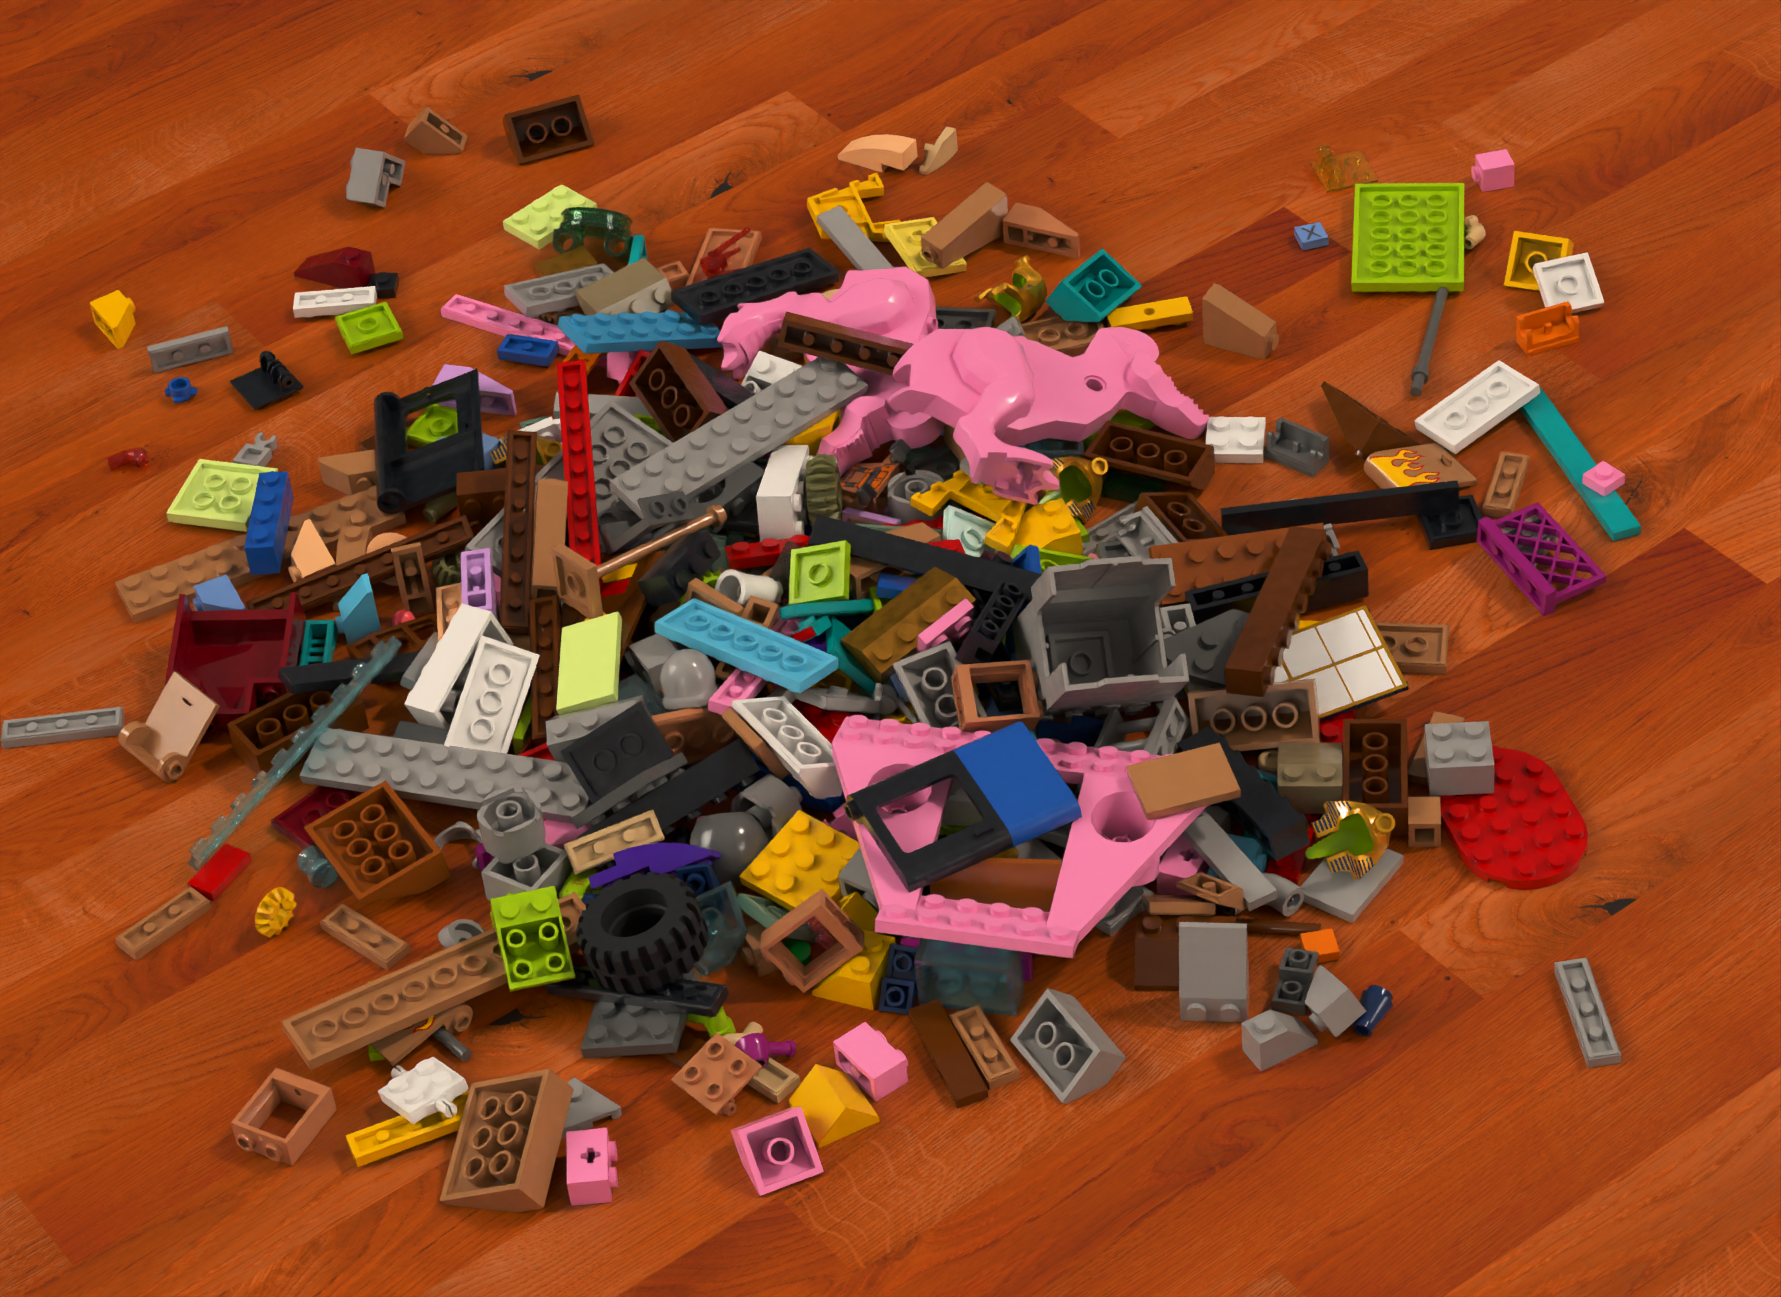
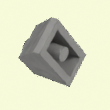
[1305,965,1366,1037]
[1241,1010,1318,1071]

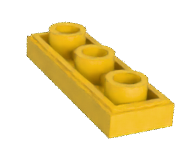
[1106,296,1194,330]

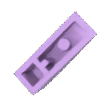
[433,364,517,416]
[461,548,498,621]

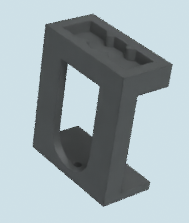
[599,491,694,556]

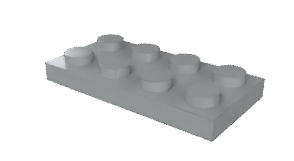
[504,263,614,317]

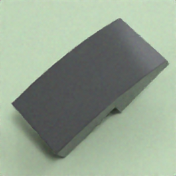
[1272,947,1318,1015]

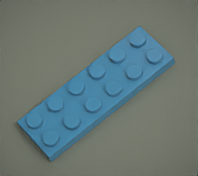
[557,310,723,354]

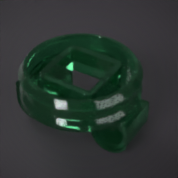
[553,207,633,262]

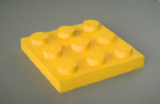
[739,810,861,925]

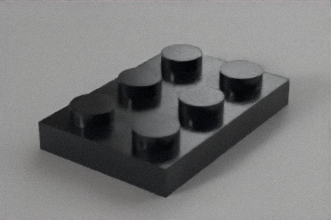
[560,701,675,804]

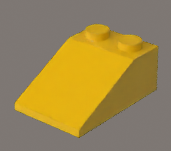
[1008,498,1084,556]

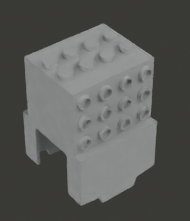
[1012,556,1189,723]

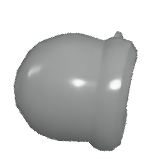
[660,649,719,712]

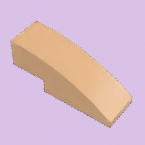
[838,134,918,173]

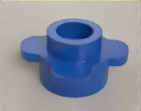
[165,377,197,403]

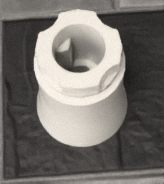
[715,569,783,609]

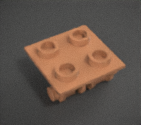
[671,1033,763,1116]

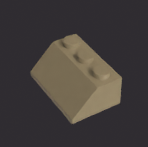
[574,258,675,316]

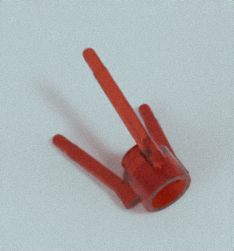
[700,228,750,279]

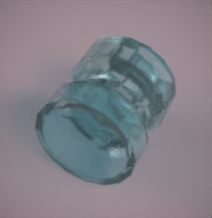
[297,845,338,889]

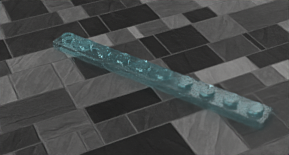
[188,636,402,872]

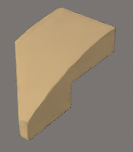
[919,127,958,175]

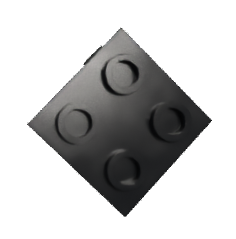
[230,351,304,410]

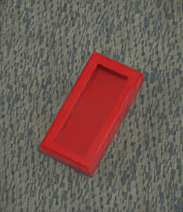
[187,843,252,901]

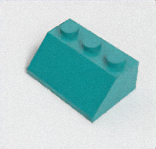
[1045,248,1142,322]

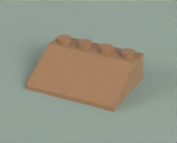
[439,1069,574,1212]

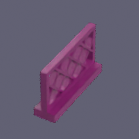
[1476,502,1607,616]

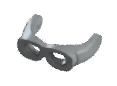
[433,821,482,869]

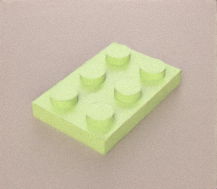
[503,184,598,250]

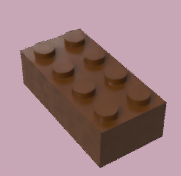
[629,340,728,443]
[456,464,546,537]
[227,687,369,783]
[1343,719,1408,836]

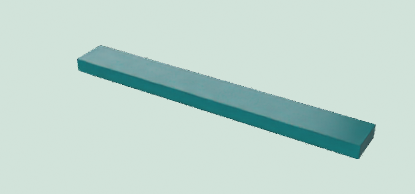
[1519,388,1641,541]

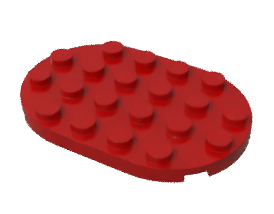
[1433,746,1588,890]

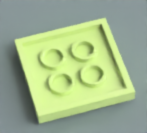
[166,459,278,532]

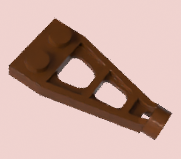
[346,612,438,686]

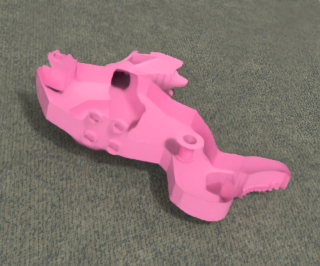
[717,267,945,477]
[888,327,1209,505]

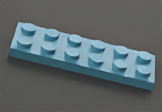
[655,598,838,694]

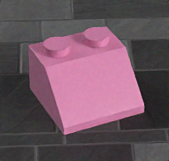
[730,1107,824,1196]

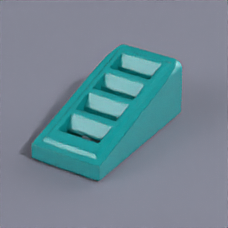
[299,620,338,666]

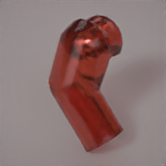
[106,447,149,471]

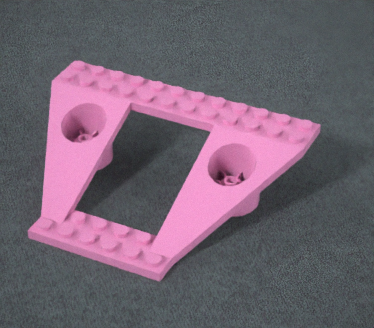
[832,715,1208,958]

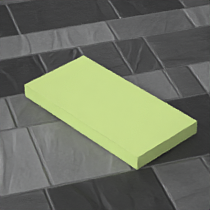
[556,611,622,715]

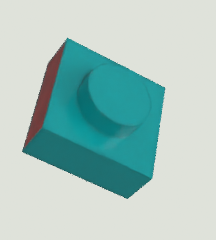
[789,615,832,643]

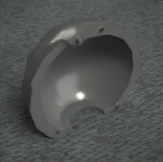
[690,812,768,889]

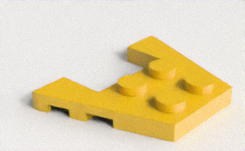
[807,173,901,242]
[910,469,1027,554]

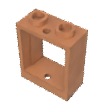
[951,660,1043,733]
[760,889,864,993]
[231,1068,337,1166]

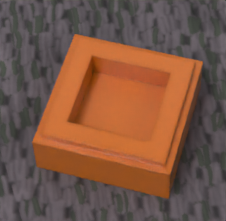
[1300,928,1340,963]

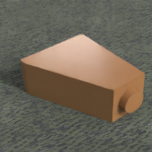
[1202,283,1279,360]

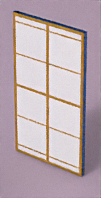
[1183,605,1409,752]

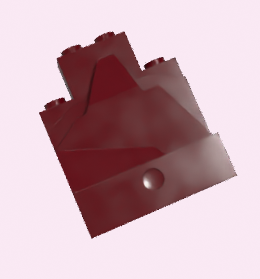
[165,592,307,732]

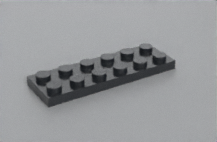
[671,248,839,325]

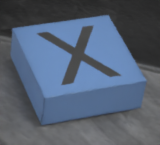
[1294,222,1329,251]

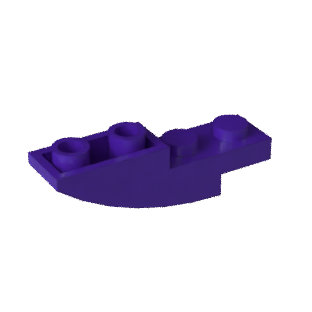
[588,843,721,890]

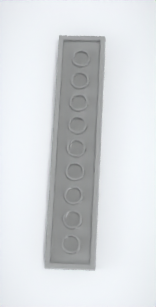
[609,357,868,519]
[299,727,592,824]

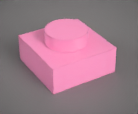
[1582,461,1625,497]

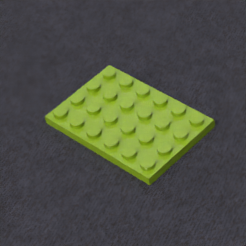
[1351,183,1464,293]

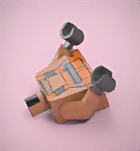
[841,439,910,515]

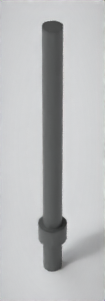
[1410,287,1449,397]

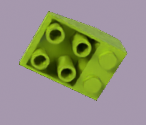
[490,886,575,992]

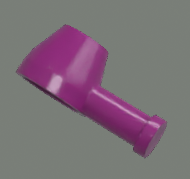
[735,1033,796,1069]

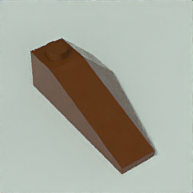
[1321,381,1420,460]

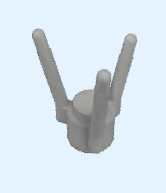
[872,683,919,724]

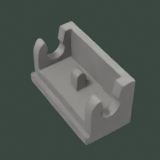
[1116,506,1178,559]

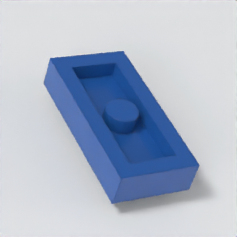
[497,334,560,367]

